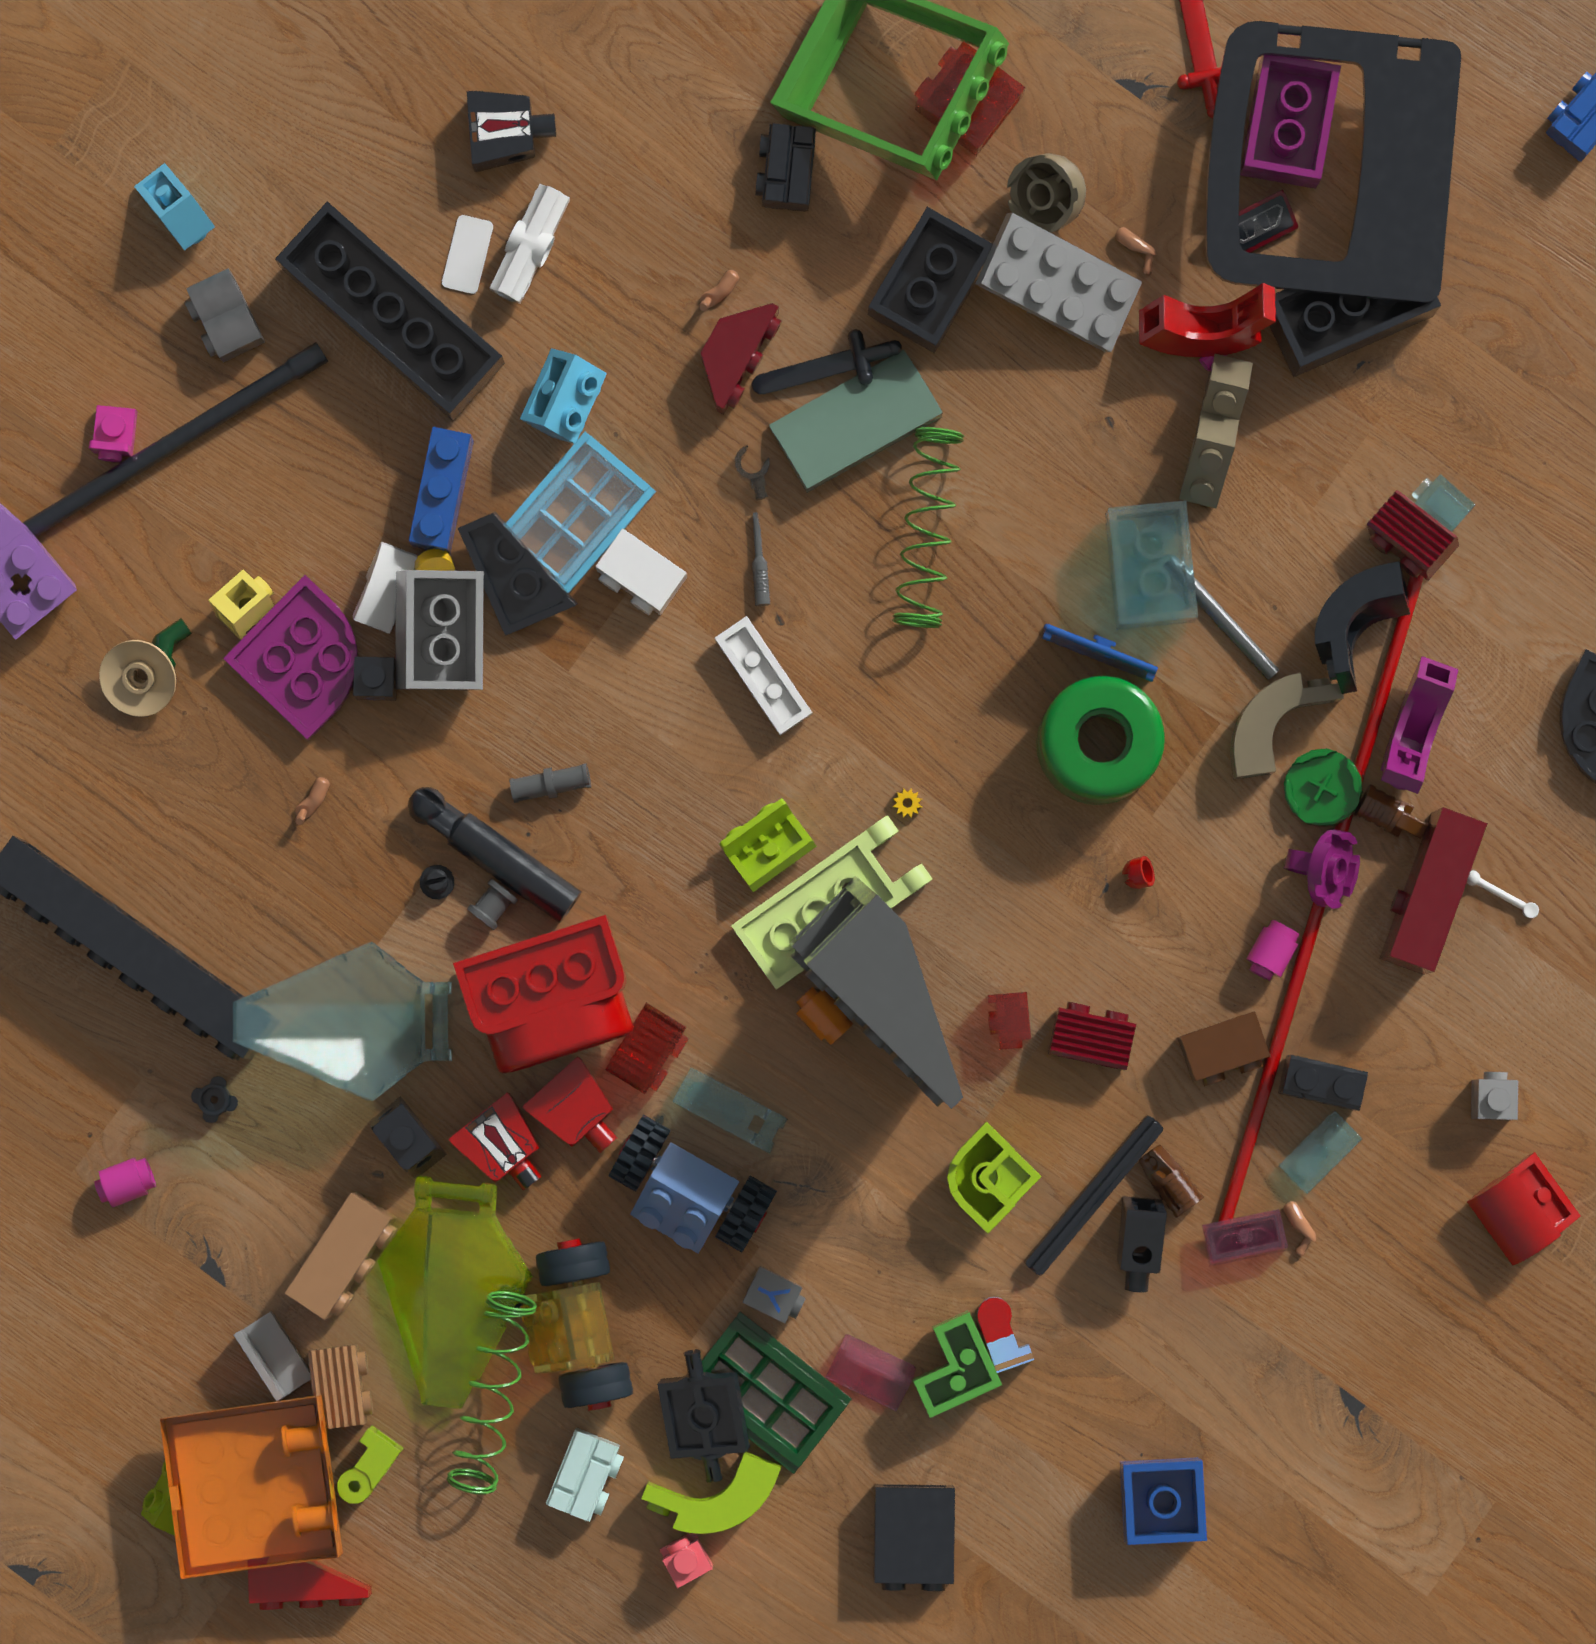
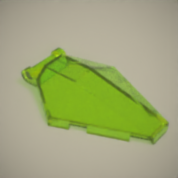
[378,1176,533,1409]

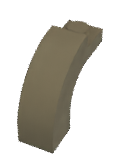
[1230,673,1344,780]

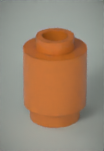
[795,987,853,1045]

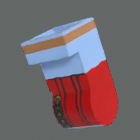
[977,1297,1034,1373]

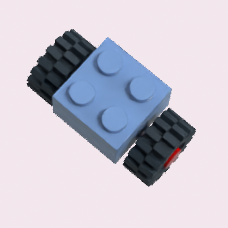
[608,1115,777,1254]

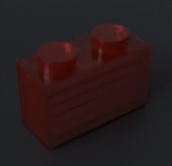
[605,1002,689,1095]

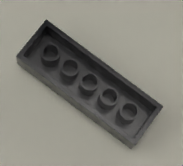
[275,201,505,421]

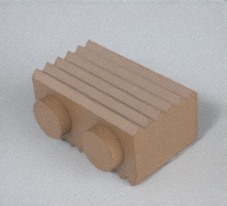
[308,1344,373,1429]

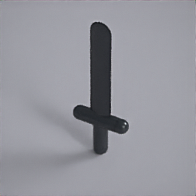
[752,329,902,394]

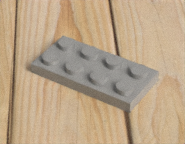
[975,213,1142,352]

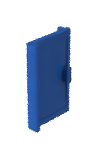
[1041,624,1158,682]

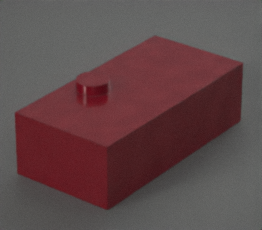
[1379,807,1488,975]

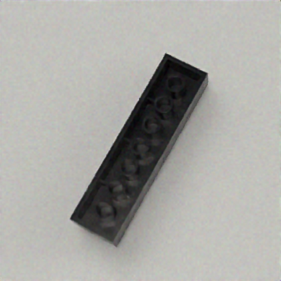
[0,836,279,1061]

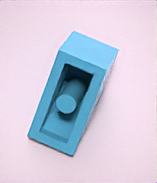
[134,163,215,251]

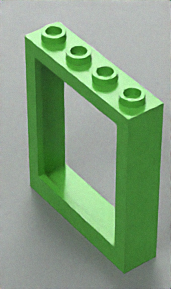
[770,0,1009,180]

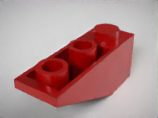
[247,1556,372,1610]

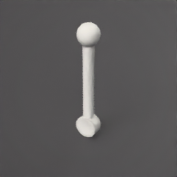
[1467,870,1539,918]

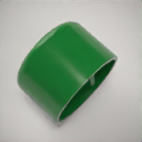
[1036,676,1165,805]

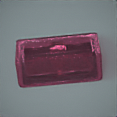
[1202,1209,1288,1267]
[825,1334,916,1411]

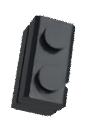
[755,123,816,212]
[1278,1055,1368,1111]

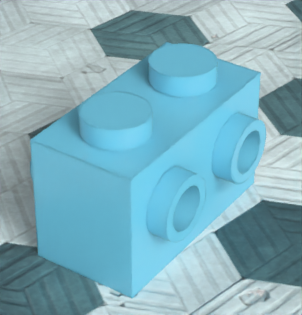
[520,348,607,444]

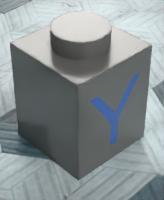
[742,1266,806,1323]

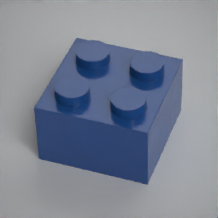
[1119,1457,1207,1545]

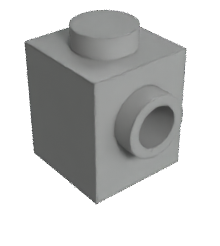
[1471,1072,1518,1120]

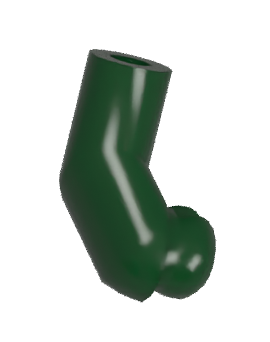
[152,618,192,669]

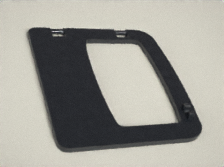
[1206,21,1461,304]

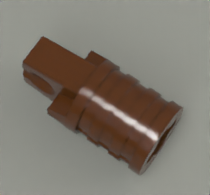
[1354,784,1428,839]
[1139,1145,1204,1218]

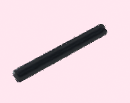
[1024,1115,1163,1276]

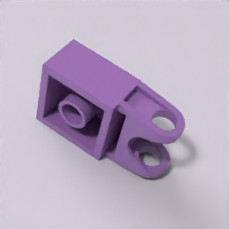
[0,503,77,640]

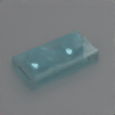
[1278,1111,1362,1194]

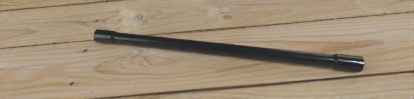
[23,342,328,537]

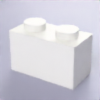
[596,528,687,615]

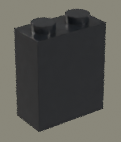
[874,1484,955,1591]

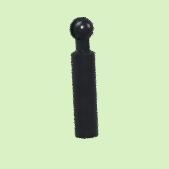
[408,787,582,923]

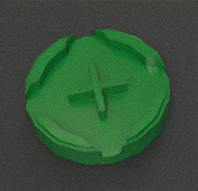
[1284,748,1363,827]

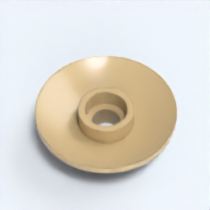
[99,640,176,717]

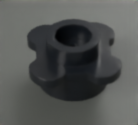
[191,1076,238,1123]

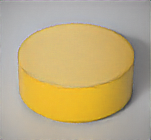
[415,549,455,571]

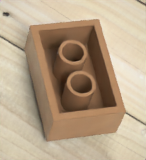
[285,1192,398,1320]

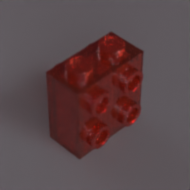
[914,42,1026,157]

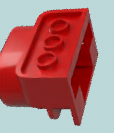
[453,915,633,1074]

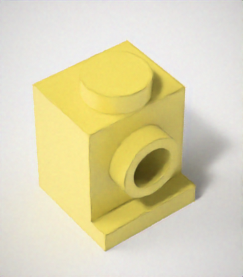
[208,570,274,640]

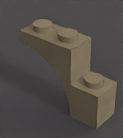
[1179,354,1253,508]

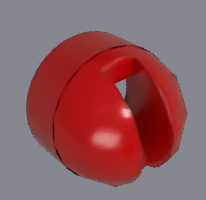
[1122,856,1155,889]

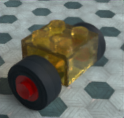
[521,1238,633,1411]

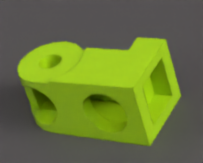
[337,1425,404,1504]

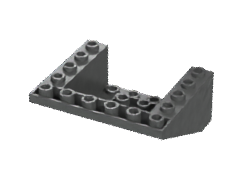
[789,876,963,1109]

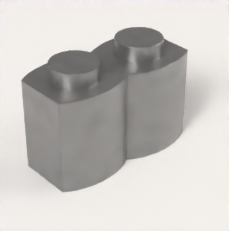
[184,268,265,363]

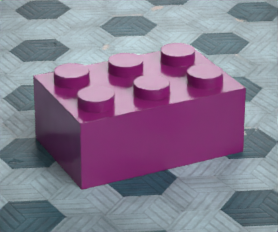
[1240,55,1341,189]

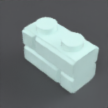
[546,1428,624,1522]

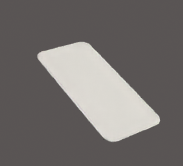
[442,215,493,294]

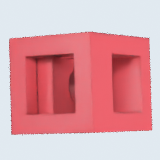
[659,1533,713,1589]

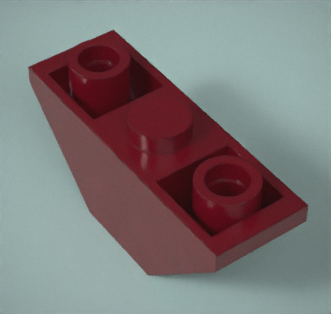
[701,303,782,415]

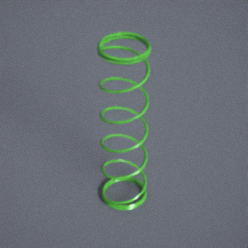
[892,427,965,628]
[447,1291,537,1495]

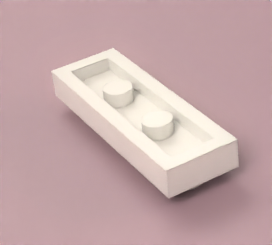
[714,616,812,736]

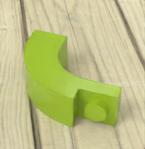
[641,1452,781,1534]

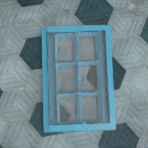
[506,431,656,593]

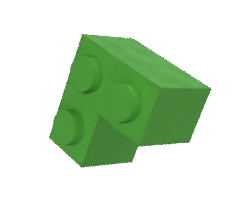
[912,1310,1002,1418]

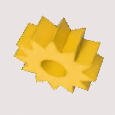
[892,788,922,818]

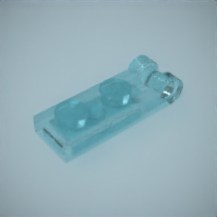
[673,1067,788,1154]

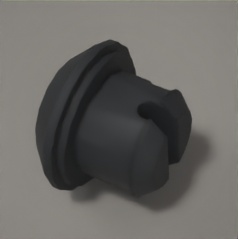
[420,865,454,899]

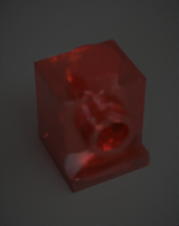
[986,992,1031,1050]

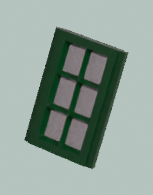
[702,1311,852,1474]

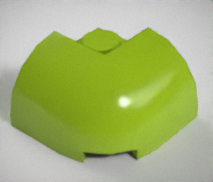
[947,1122,1042,1234]

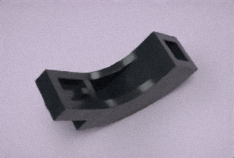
[1315,561,1410,694]

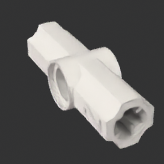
[490,184,570,304]

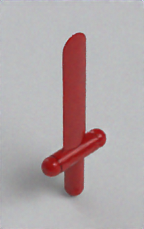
[1177,0,1221,119]

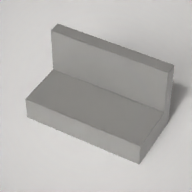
[234,1311,311,1401]

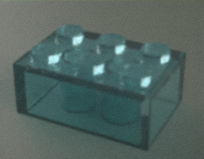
[1105,501,1198,630]

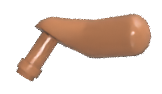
[1115,227,1157,274]
[699,270,739,311]
[295,777,330,825]
[1283,1201,1316,1256]

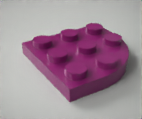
[223,575,358,741]

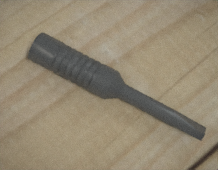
[752,512,771,606]

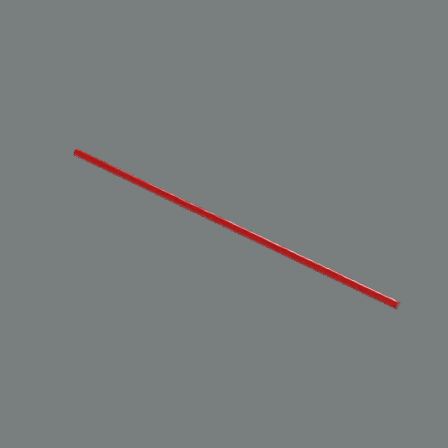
[1217,574,1424,1229]

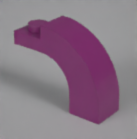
[1380,656,1458,794]

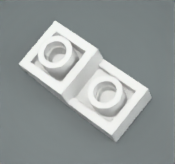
[352,542,417,634]

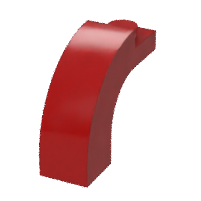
[1139,283,1276,357]

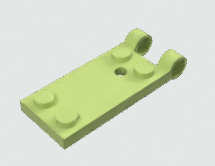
[731,815,933,990]

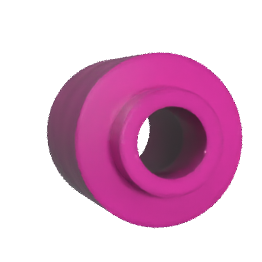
[1246,920,1299,981]
[94,1157,156,1208]

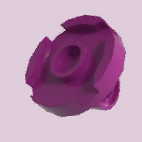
[1284,830,1360,909]

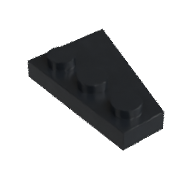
[458,512,578,636]

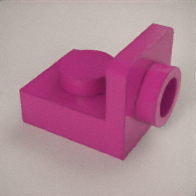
[89,405,138,462]

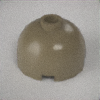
[1007,153,1087,232]

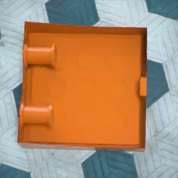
[160,1395,343,1579]

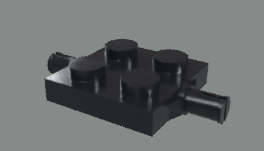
[657,1349,750,1483]

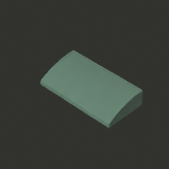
[769,349,943,493]

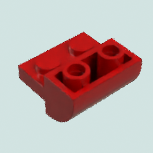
[1467,1152,1581,1266]

